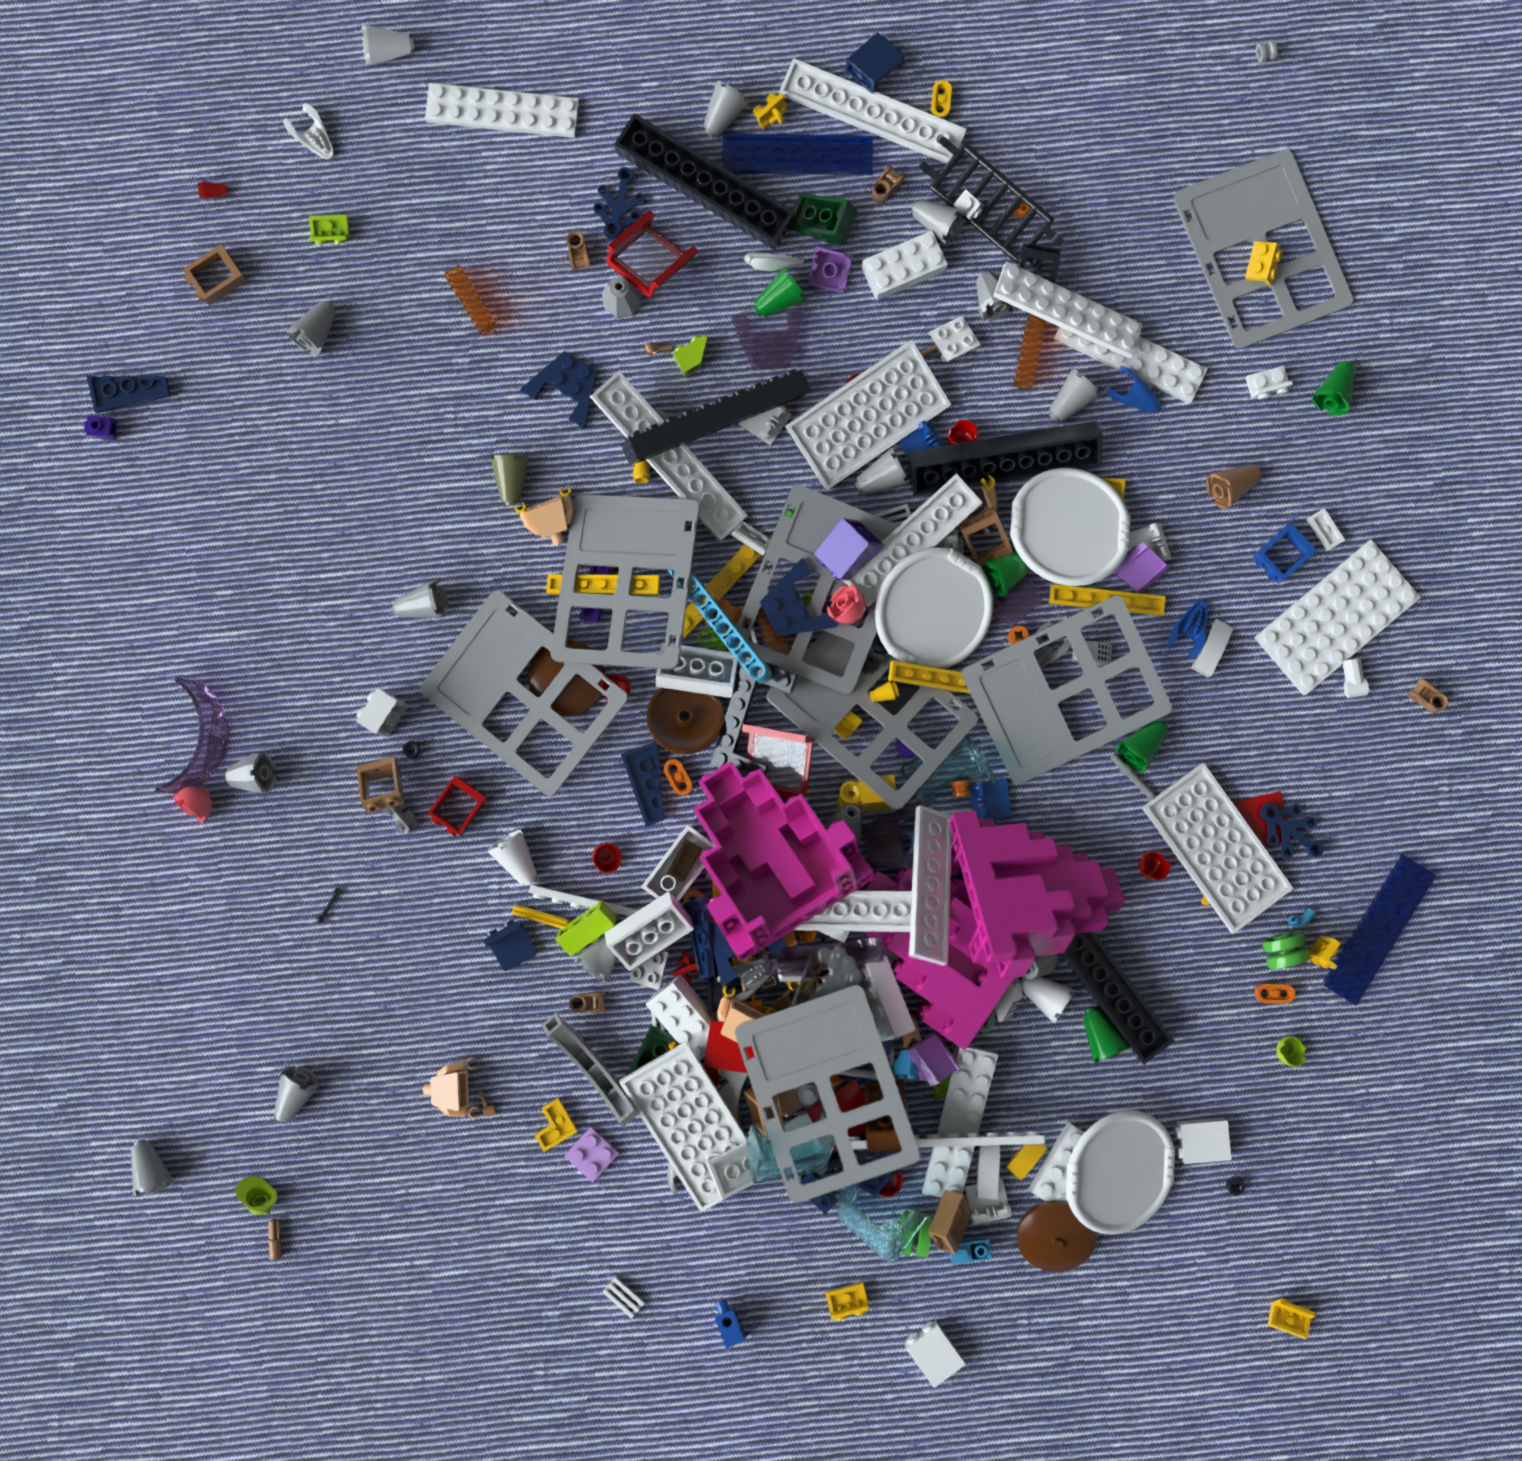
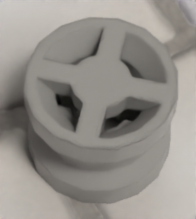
[1256,40,1277,63]

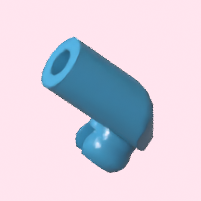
[1288,908,1316,928]

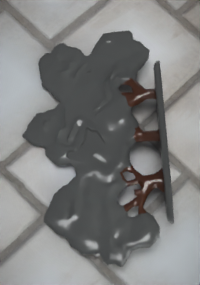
[791,945,863,1007]

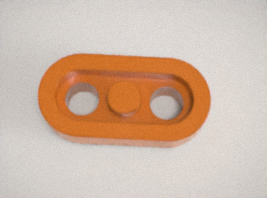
[664,759,692,795]
[1254,983,1295,1004]

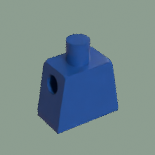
[715,1298,747,1349]

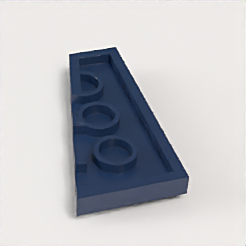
[86,375,171,414]
[621,742,664,827]
[684,895,715,980]
[858,1126,927,1197]

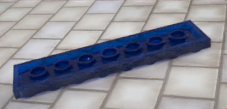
[722,133,873,175]
[1321,854,1436,1006]

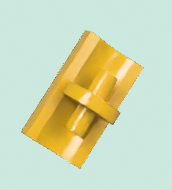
[753,93,788,130]

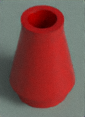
[198,180,227,200]

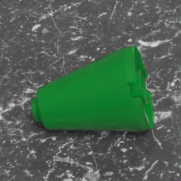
[753,267,807,317]
[1312,361,1357,416]
[982,552,1031,596]
[1116,720,1168,773]
[1082,1007,1130,1064]

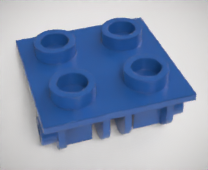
[898,420,945,457]
[969,779,1012,820]

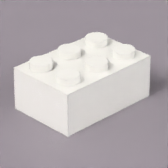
[356,688,408,737]

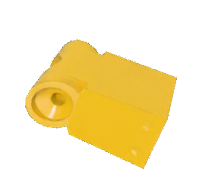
[837,774,896,813]

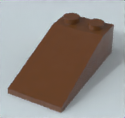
[865,1079,906,1152]

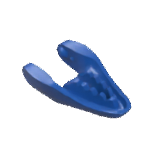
[1105,366,1161,413]
[1167,600,1208,659]

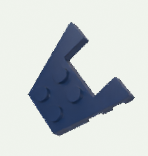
[520,351,597,429]
[760,558,838,637]
[711,922,788,987]

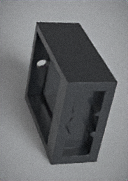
[1018,243,1061,283]

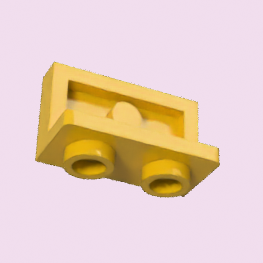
[1245,242,1282,286]
[825,1282,870,1321]
[1268,1298,1316,1339]

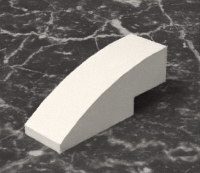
[1191,619,1233,677]
[976,1135,1000,1200]

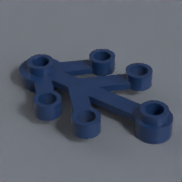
[593,167,646,240]
[1260,803,1324,858]

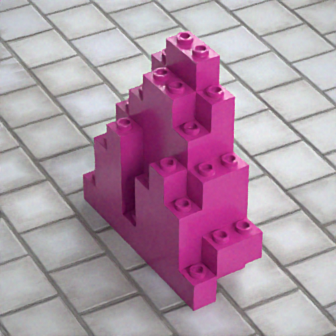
[693,761,875,962]
[949,811,1125,979]
[858,867,1014,1050]

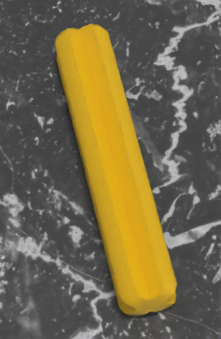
[512,905,569,929]

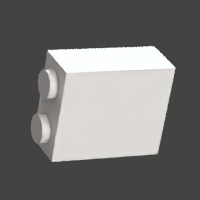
[1174,1117,1232,1164]
[905,1321,966,1388]

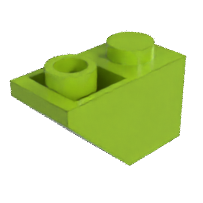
[673,334,708,377]

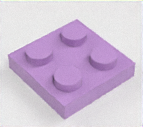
[564,1126,619,1183]

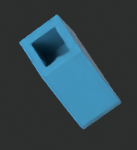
[891,1050,919,1080]
[950,1237,992,1264]

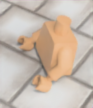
[423,1057,479,1119]

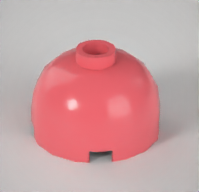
[827,584,867,624]
[172,786,213,823]

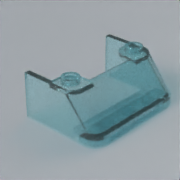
[900,734,997,808]
[746,1111,835,1184]
[838,1164,927,1262]

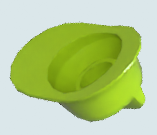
[235,1176,277,1215]

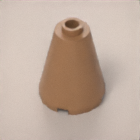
[1206,464,1262,509]

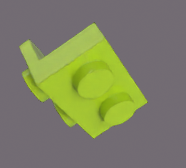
[308,214,351,244]

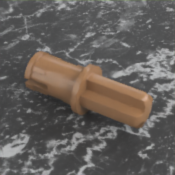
[267,1219,283,1260]

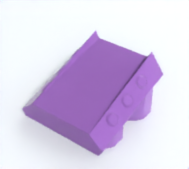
[807,246,853,294]
[1114,542,1169,594]
[907,1031,960,1086]

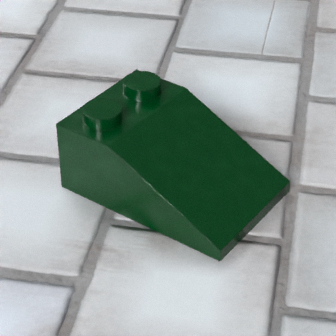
[789,193,857,246]
[626,1025,680,1076]

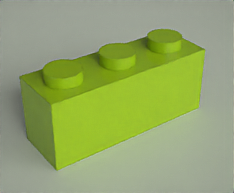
[555,900,617,956]

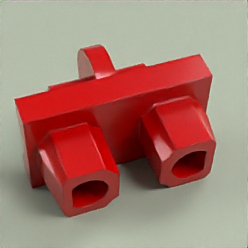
[672,951,699,983]

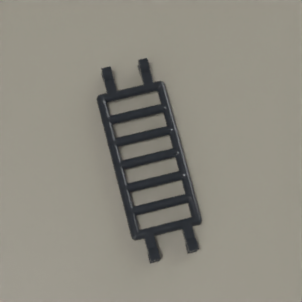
[919,136,1064,270]

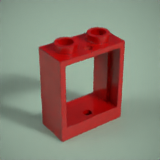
[428,775,488,836]

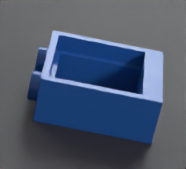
[1252,523,1317,584]

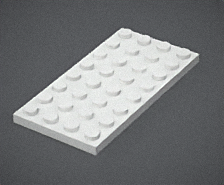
[785,340,951,490]
[1254,540,1421,696]
[1142,763,1294,934]
[619,1041,749,1212]

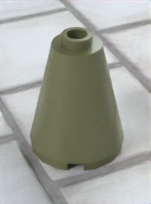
[490,455,529,505]

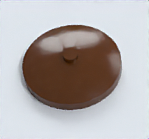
[528,640,605,716]
[646,688,724,754]
[1017,1200,1096,1272]

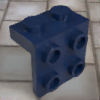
[483,919,537,971]

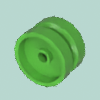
[1261,931,1311,969]
[898,1210,932,1258]

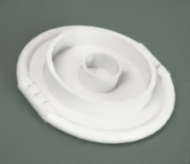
[1010,468,1131,586]
[875,548,993,669]
[1066,1110,1175,1235]

